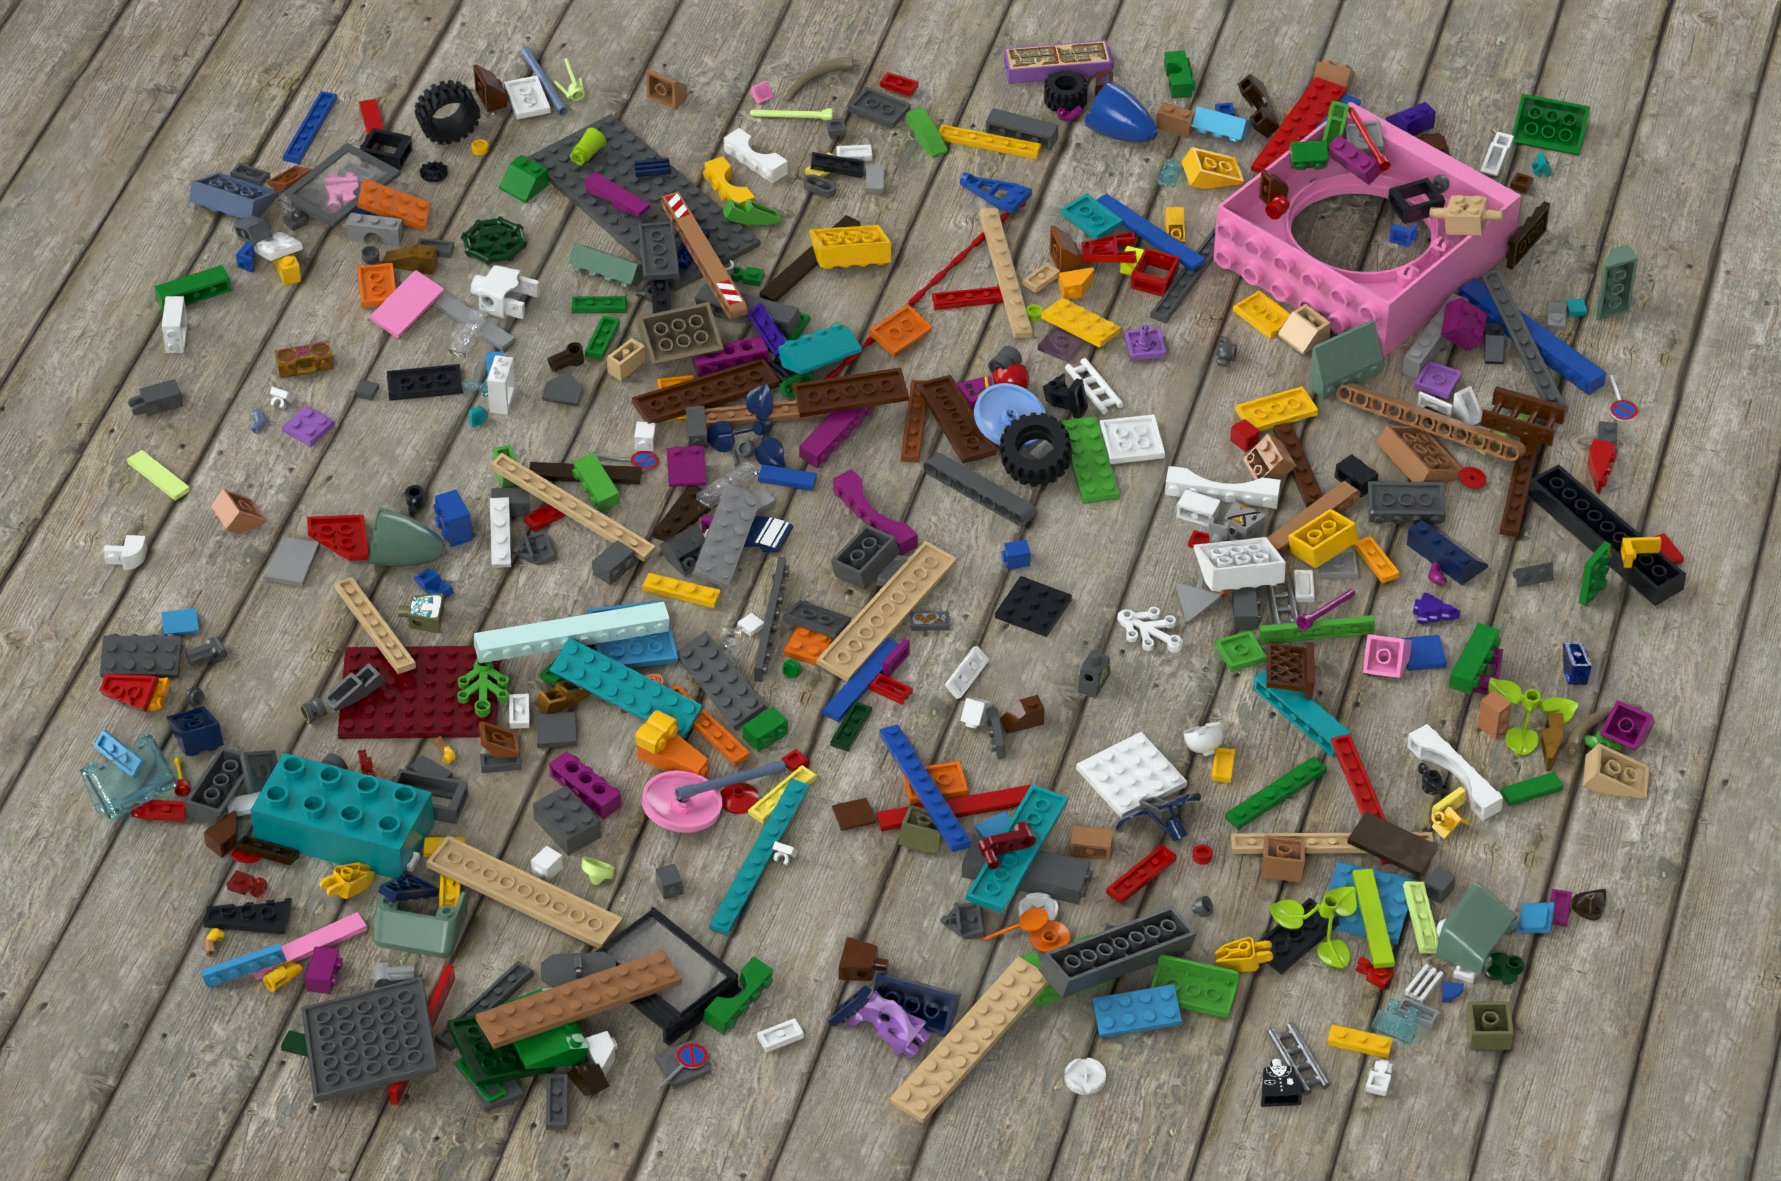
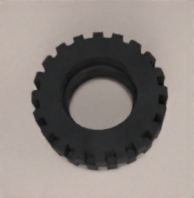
[1000,412,1072,487]

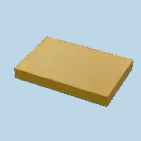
[1233,291,1291,339]

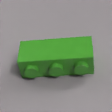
[572,452,620,512]

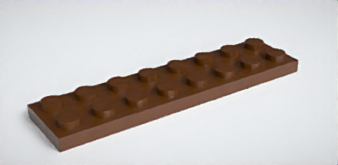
[632,358,780,424]

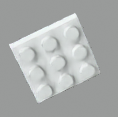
[1099,414,1165,464]

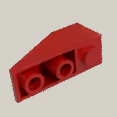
[1587,438,1618,494]

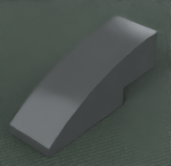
[322,663,386,711]

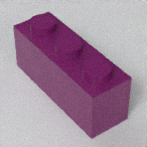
[1327,135,1381,185]

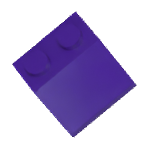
[1386,102,1436,136]

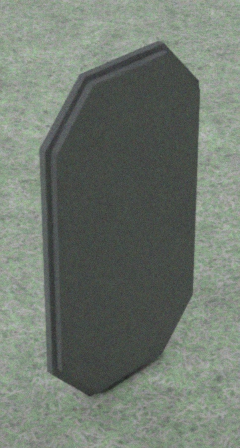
[541,952,616,988]

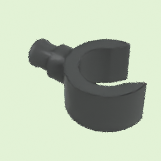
[636,285,652,302]

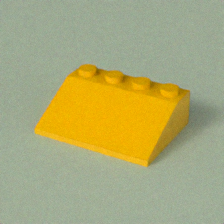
[809,225,891,269]

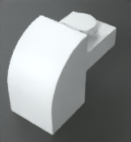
[104,535,147,570]

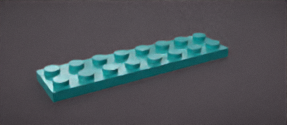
[549,638,704,740]
[966,784,1068,913]

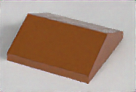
[267,166,313,194]
[479,721,519,758]

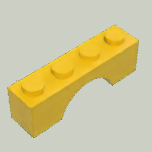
[703,156,755,205]

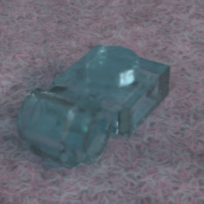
[1157,157,1180,187]

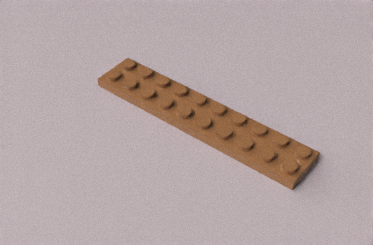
[476,950,682,1049]

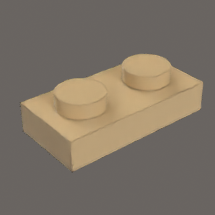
[1023,262,1060,293]

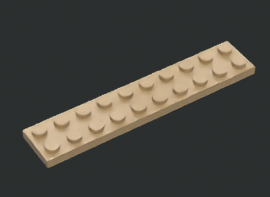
[816,541,957,682]
[426,836,623,949]
[890,956,1049,1124]

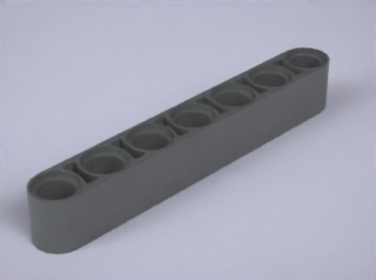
[923,452,1037,527]

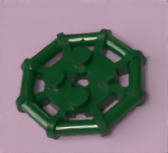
[461,216,527,265]

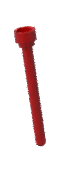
[1348,107,1391,172]

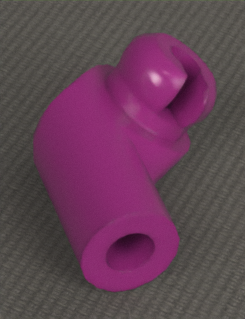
[1057,105,1084,121]
[1428,562,1447,586]

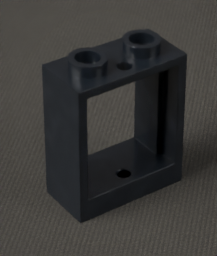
[359,128,413,170]
[1388,178,1445,224]

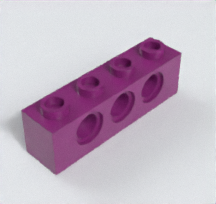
[692,336,769,377]
[549,751,621,819]

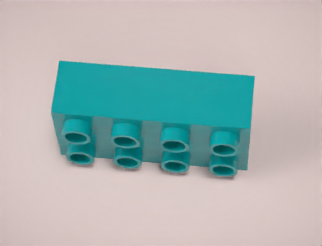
[250,753,435,879]

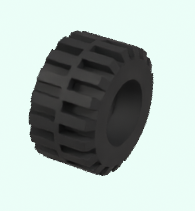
[1044,70,1088,112]

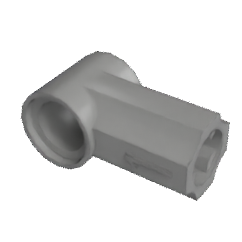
[374,962,415,988]

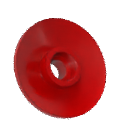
[720,782,759,814]

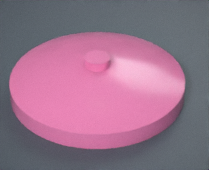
[642,771,722,833]

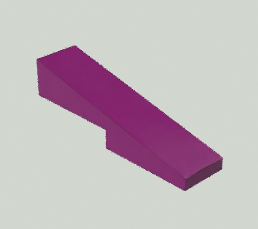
[584,172,651,217]

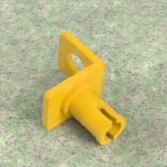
[1432,806,1471,839]

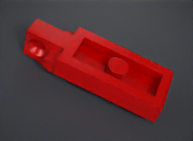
[130,799,187,822]

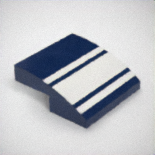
[744,516,793,552]

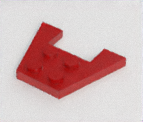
[1081,231,1137,263]

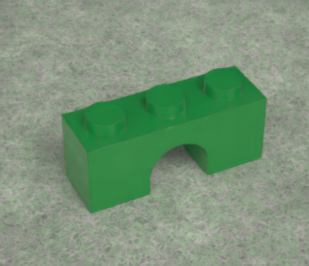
[1164,51,1195,98]

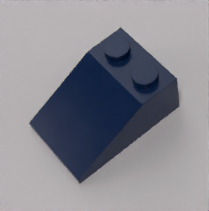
[166,706,224,756]

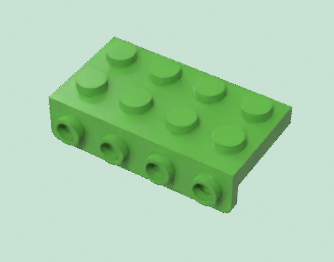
[1150,954,1240,1019]

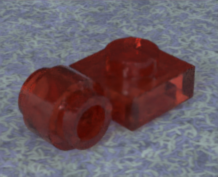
[358,749,377,777]
[226,870,267,897]

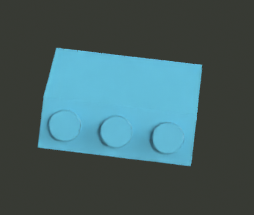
[1192,106,1252,143]

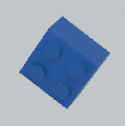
[433,489,472,547]

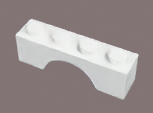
[724,128,788,184]

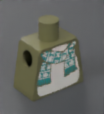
[398,593,445,633]

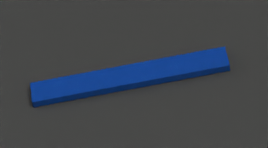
[1096,193,1205,271]

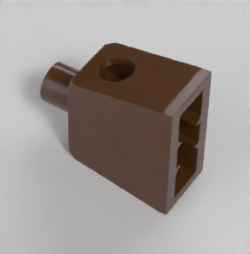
[839,937,889,981]

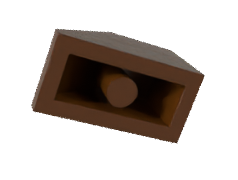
[1259,169,1289,205]
[1000,695,1045,734]

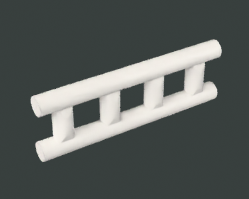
[1065,358,1124,414]

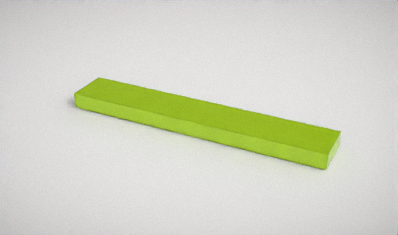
[1352,869,1395,969]

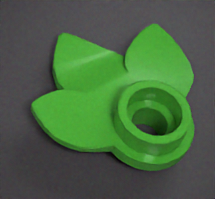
[1584,731,1623,751]

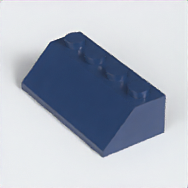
[1407,520,1488,585]
[873,973,961,1035]

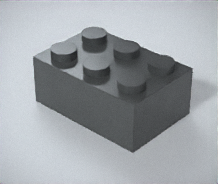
[831,524,900,590]
[533,786,601,856]

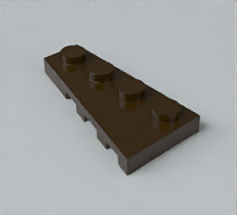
[653,486,721,541]

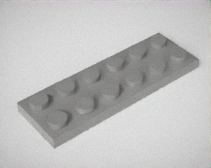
[692,482,761,589]

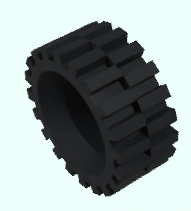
[414,80,481,145]

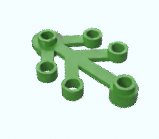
[457,659,509,718]

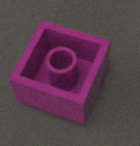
[1440,297,1487,351]

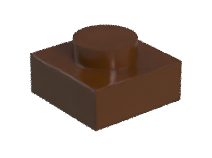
[1510,172,1534,193]

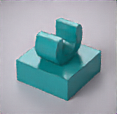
[1531,152,1553,177]

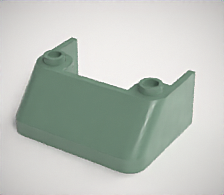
[373,879,467,958]

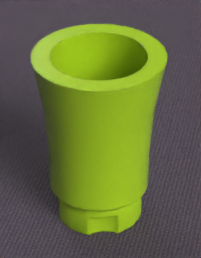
[570,128,607,166]

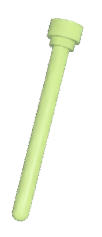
[750,108,833,122]

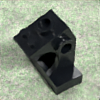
[1043,374,1088,419]

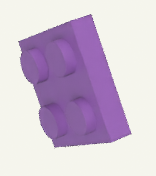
[1414,360,1462,400]
[282,406,335,447]

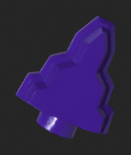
[1413,592,1461,624]

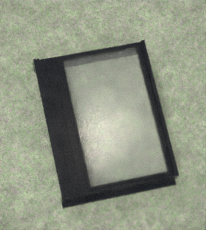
[595,907,741,1046]

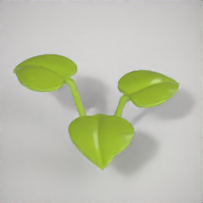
[1488,678,1578,756]
[1270,887,1357,969]

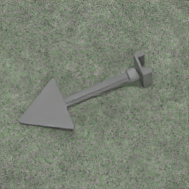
[1176,518,1230,624]

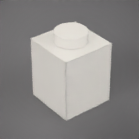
[634,422,656,452]
[531,846,563,882]

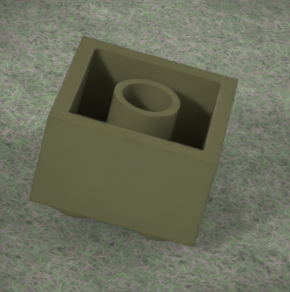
[1465,1001,1514,1050]

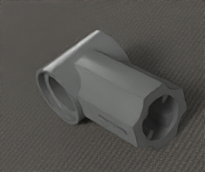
[185,637,228,667]

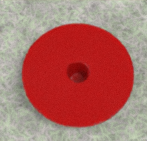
[1459,467,1486,489]
[232,850,261,863]

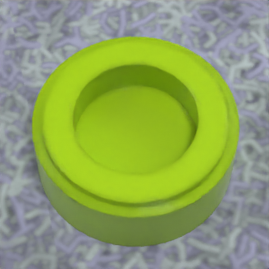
[1026,304,1043,321]

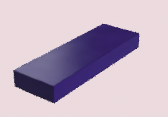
[747,303,788,357]

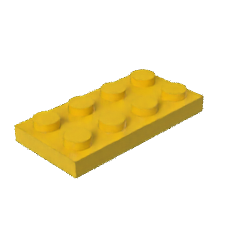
[1041,298,1121,348]
[1235,386,1318,432]

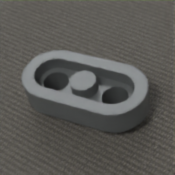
[803,174,836,198]

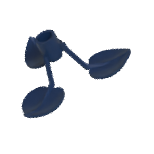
[707,384,785,468]
[1116,793,1201,841]

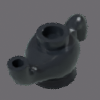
[405,485,425,517]
[1418,763,1448,795]

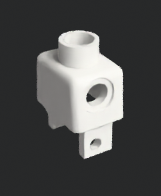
[471,265,540,319]

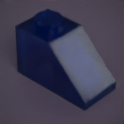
[1563,642,1592,685]

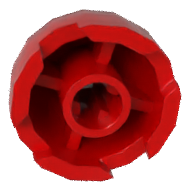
[992,364,1030,389]

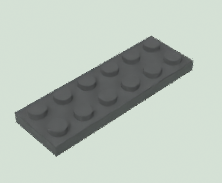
[677,631,767,731]

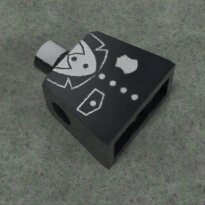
[1261,1059,1302,1107]

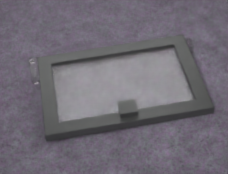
[277,142,401,228]

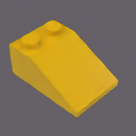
[1182,147,1245,189]

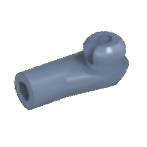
[251,409,267,434]

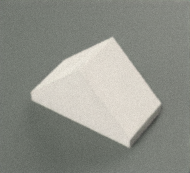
[1452,386,1482,425]

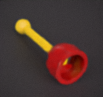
[174,758,191,797]

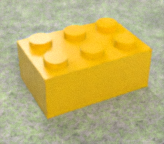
[1288,509,1358,568]

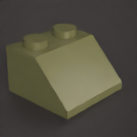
[898,805,943,853]

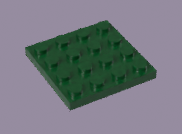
[447,1015,555,1087]

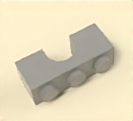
[346,213,404,246]

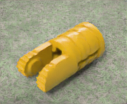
[263,960,303,992]

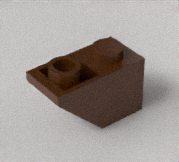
[204,810,239,858]

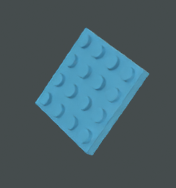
[587,600,678,669]
[1328,861,1417,945]

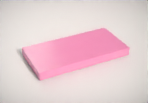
[370,270,444,339]

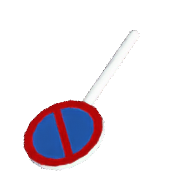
[1610,375,1638,421]

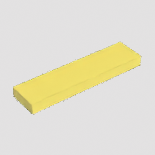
[748,765,817,824]

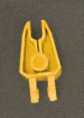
[319,863,376,899]
[1214,937,1273,973]

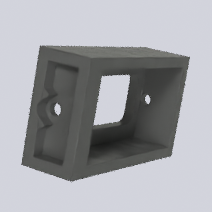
[391,769,469,824]

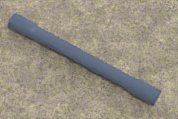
[520,46,568,115]
[675,760,786,800]

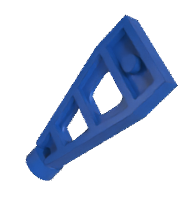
[960,172,1032,214]

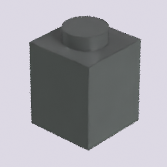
[655,864,683,899]
[1425,867,1456,904]

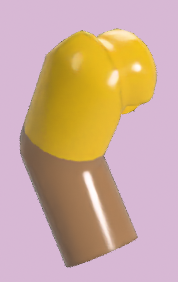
[433,736,456,764]
[204,928,224,957]

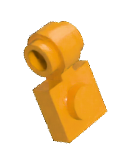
[148,677,170,712]

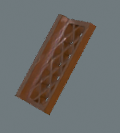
[1266,642,1315,699]

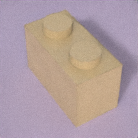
[607,338,646,381]

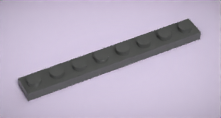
[754,557,790,682]

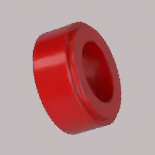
[1192,845,1213,865]

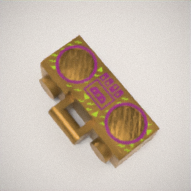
[274,341,334,378]

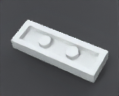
[945,646,989,699]

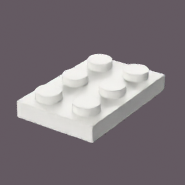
[504,76,551,119]
[254,232,303,261]

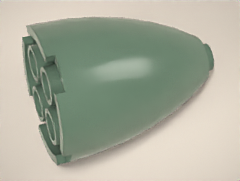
[368,507,446,567]

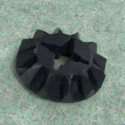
[420,160,448,182]

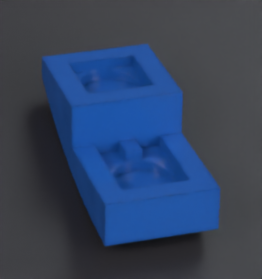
[414,568,454,599]

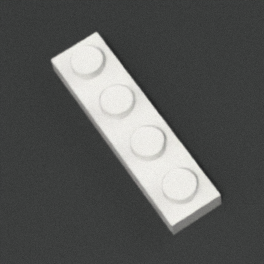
[490,497,511,568]

